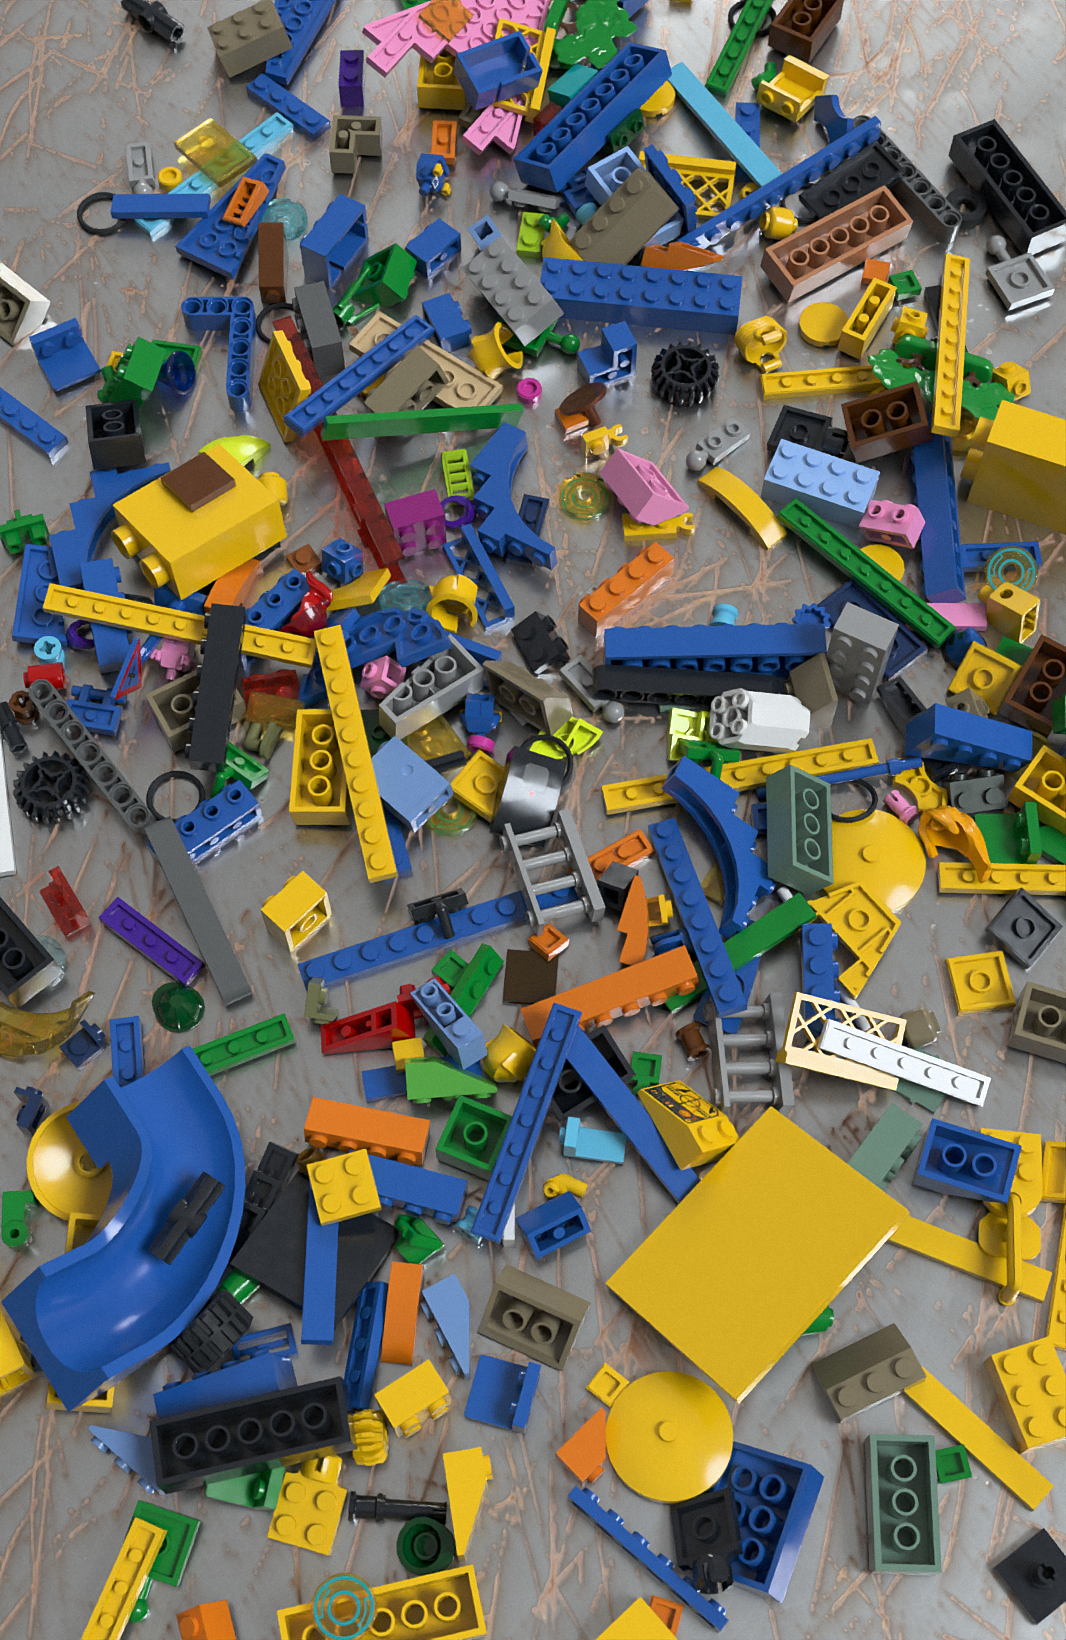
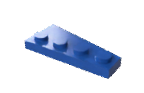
[12,544,67,647]

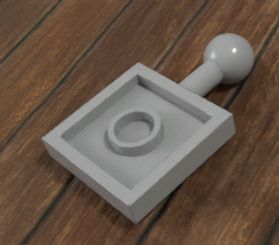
[985,235,1055,310]

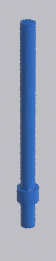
[756,757,923,799]

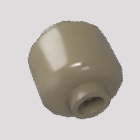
[895,1006,942,1049]

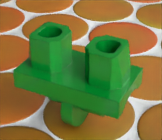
[0,509,50,554]

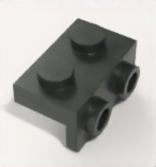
[942,769,1007,814]

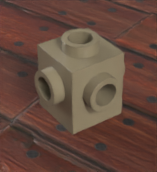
[945,688,990,718]

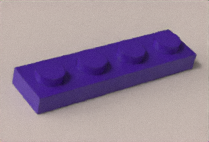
[98,897,205,987]

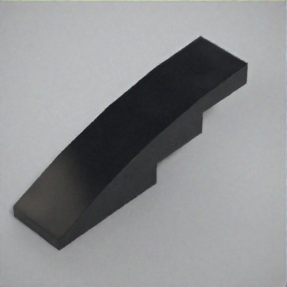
[876,676,959,783]
[228,1141,299,1263]

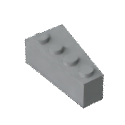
[379,634,484,740]

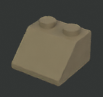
[784,653,838,730]

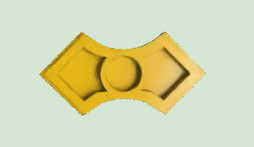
[892,757,948,816]

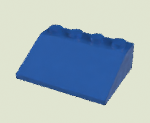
[707,1441,824,1603]

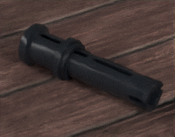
[348,1491,447,1524]

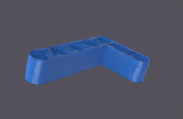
[181,296,256,413]

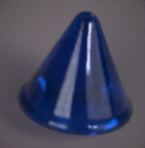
[157,350,196,395]

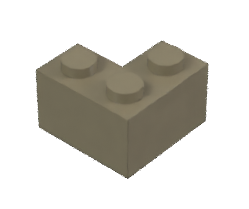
[329,115,383,174]

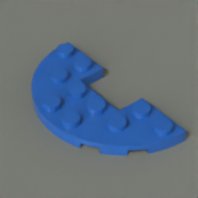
[299,608,452,708]

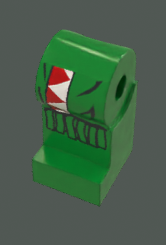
[1,1190,39,1252]

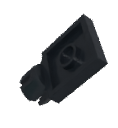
[767,405,849,459]
[670,1487,743,1595]

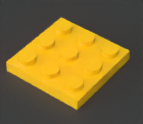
[258,330,311,442]

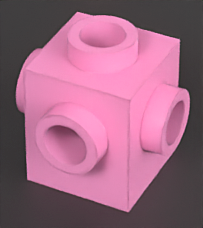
[360,655,406,699]

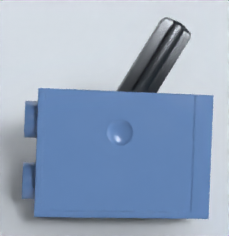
[372,736,467,833]

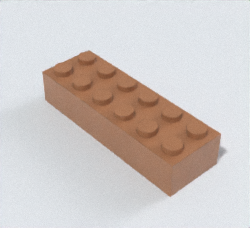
[760,185,914,303]

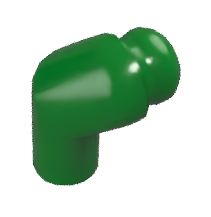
[751,62,776,90]
[539,213,570,234]
[97,365,116,403]

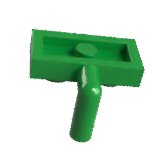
[678,739,741,779]
[210,742,270,799]

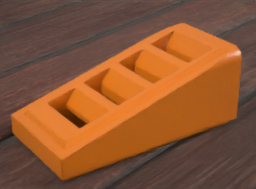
[222,176,269,227]

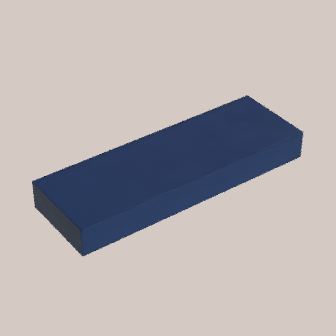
[506,494,549,568]

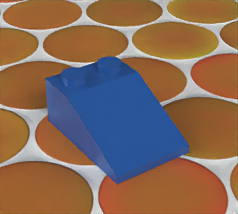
[912,1118,1022,1204]

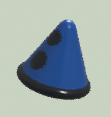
[942,627,988,668]

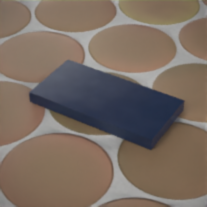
[817,579,928,682]

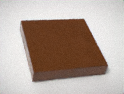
[160,452,236,512]

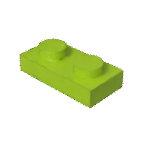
[516,212,545,259]

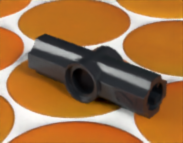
[121,0,185,43]
[148,1171,225,1266]

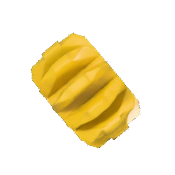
[353,1409,389,1466]

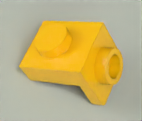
[991,361,1031,401]
[647,894,673,927]

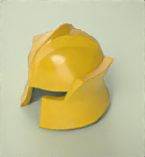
[469,322,523,379]
[426,574,478,633]
[482,1024,537,1083]

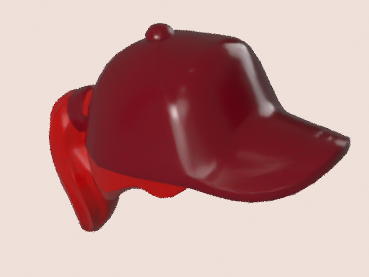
[279,571,333,639]

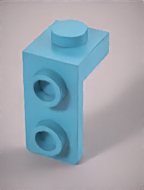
[559,1117,626,1164]

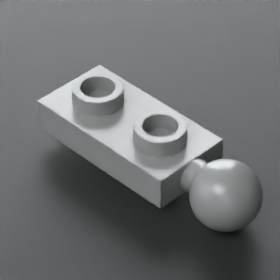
[125,141,155,194]
[490,181,561,212]
[686,417,751,471]
[559,655,624,723]

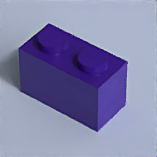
[339,50,366,107]

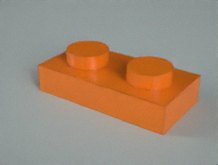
[431,120,457,165]

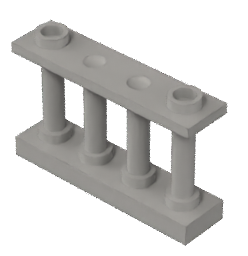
[500,808,605,937]
[703,992,795,1114]

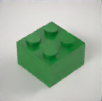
[107,337,167,409]
[435,1095,512,1180]

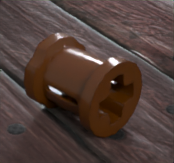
[9,690,39,725]
[675,1022,711,1061]

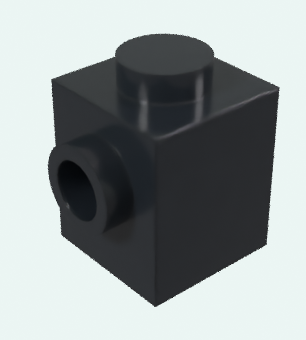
[598,861,639,911]

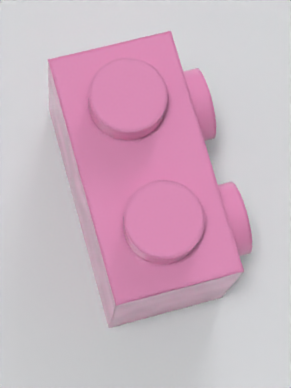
[859,500,926,549]

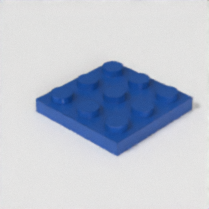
[644,144,698,234]

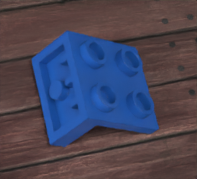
[29,318,101,392]
[464,1355,541,1434]

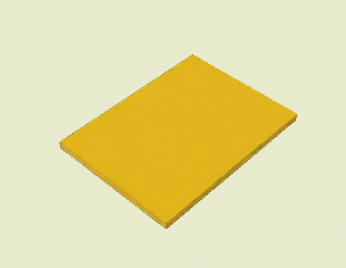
[605,1106,910,1404]

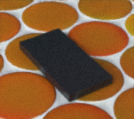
[798,140,906,220]

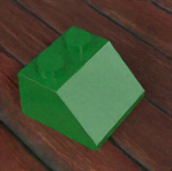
[351,243,417,307]

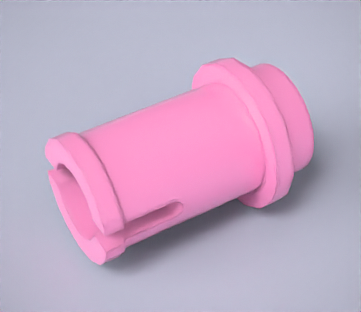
[883,790,919,825]

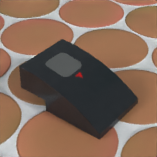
[489,746,566,849]

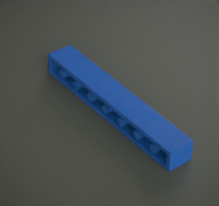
[910,412,966,603]

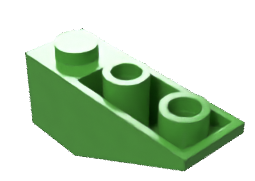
[404,1056,498,1103]

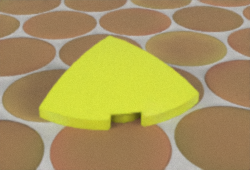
[198,435,271,466]
[667,708,718,761]
[530,716,603,760]

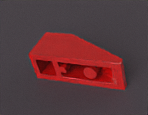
[320,1001,415,1054]

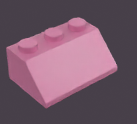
[600,448,689,526]

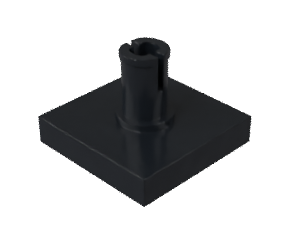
[992,1528,1066,1625]

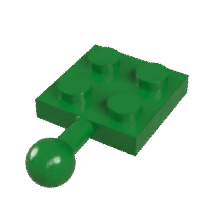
[499,318,580,357]
[122,1500,201,1623]

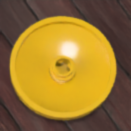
[820,809,926,913]
[27,1102,113,1221]
[606,1371,733,1504]

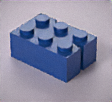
[453,31,543,110]
[300,194,369,289]

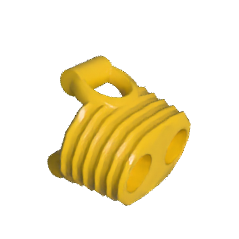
[734,316,788,374]

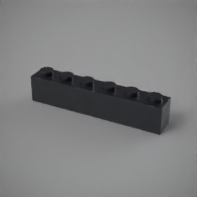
[185,603,246,772]

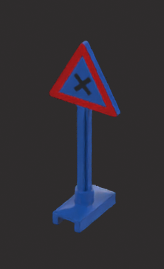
[110,584,208,700]

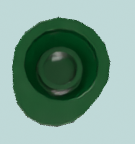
[152,982,205,1033]
[396,1517,456,1575]

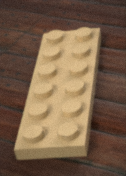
[349,311,503,408]

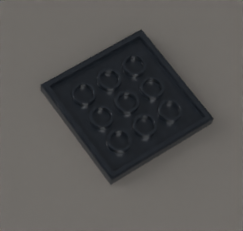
[230,1171,401,1331]

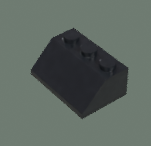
[525,1025,636,1123]

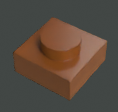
[286,544,322,577]

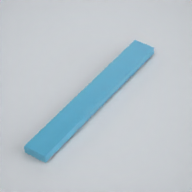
[667,62,782,188]
[134,112,294,238]

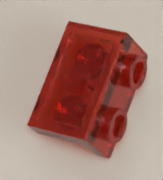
[242,669,303,720]
[40,866,91,937]

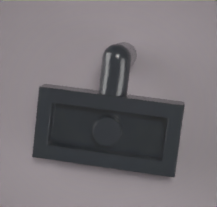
[407,888,469,939]

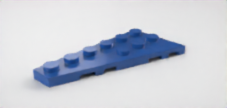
[265,0,337,85]
[175,152,286,280]

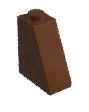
[258,222,289,303]

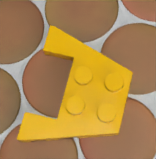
[793,880,902,1000]

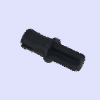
[0,701,28,754]

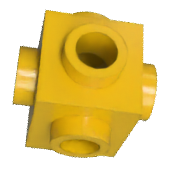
[890,306,929,343]

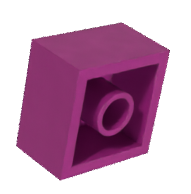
[384,489,447,558]

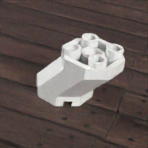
[709,688,810,754]

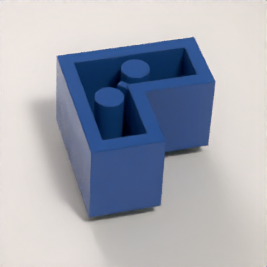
[577,321,637,386]

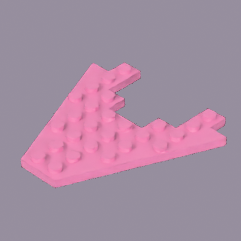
[362,0,550,156]

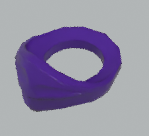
[441,495,477,529]
[66,619,94,650]

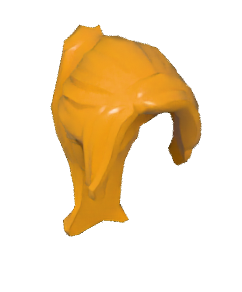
[918,805,991,883]

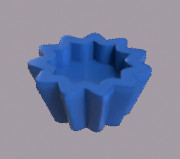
[792,603,831,632]

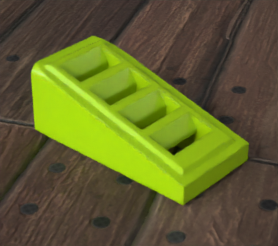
[441,449,474,506]

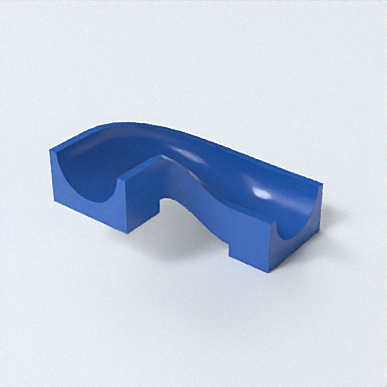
[1,1046,245,1412]

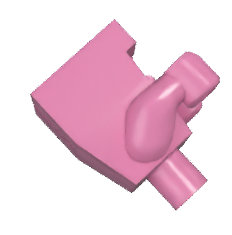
[149,637,196,681]

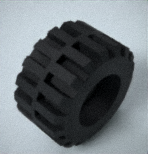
[169,1289,253,1375]

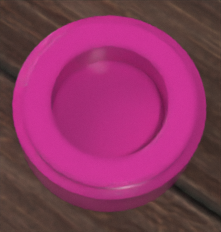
[516,378,542,404]
[466,735,495,756]

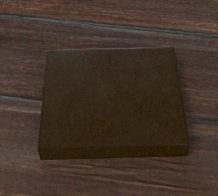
[502,949,559,1005]

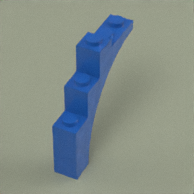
[469,422,557,570]
[49,462,171,590]
[661,756,776,939]

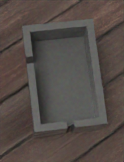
[291,281,345,379]

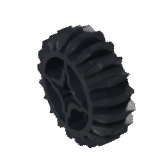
[651,341,720,406]
[13,751,90,825]

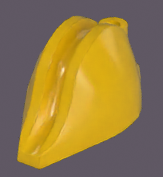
[541,219,584,261]

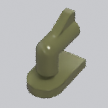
[243,721,284,759]

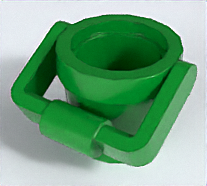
[394,1214,445,1264]

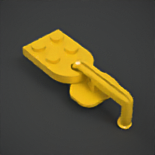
[978,1128,1043,1306]

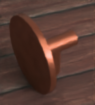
[560,382,607,427]

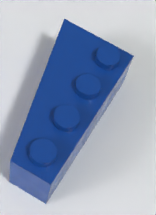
[905,703,1032,772]
[153,1350,298,1419]

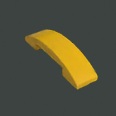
[697,466,787,550]

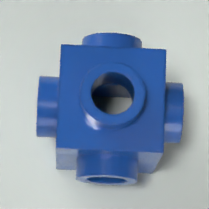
[321,538,364,584]

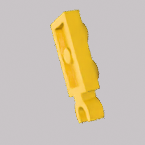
[622,513,695,542]

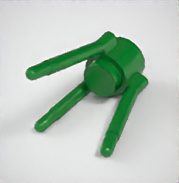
[332,266,380,327]

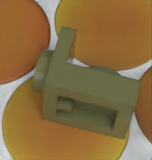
[304,977,338,1024]

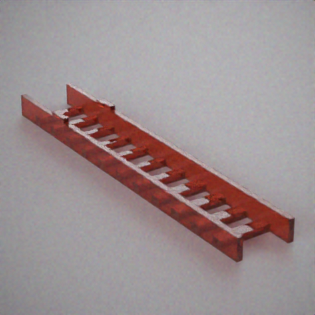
[272,315,407,591]

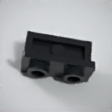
[511,611,571,674]

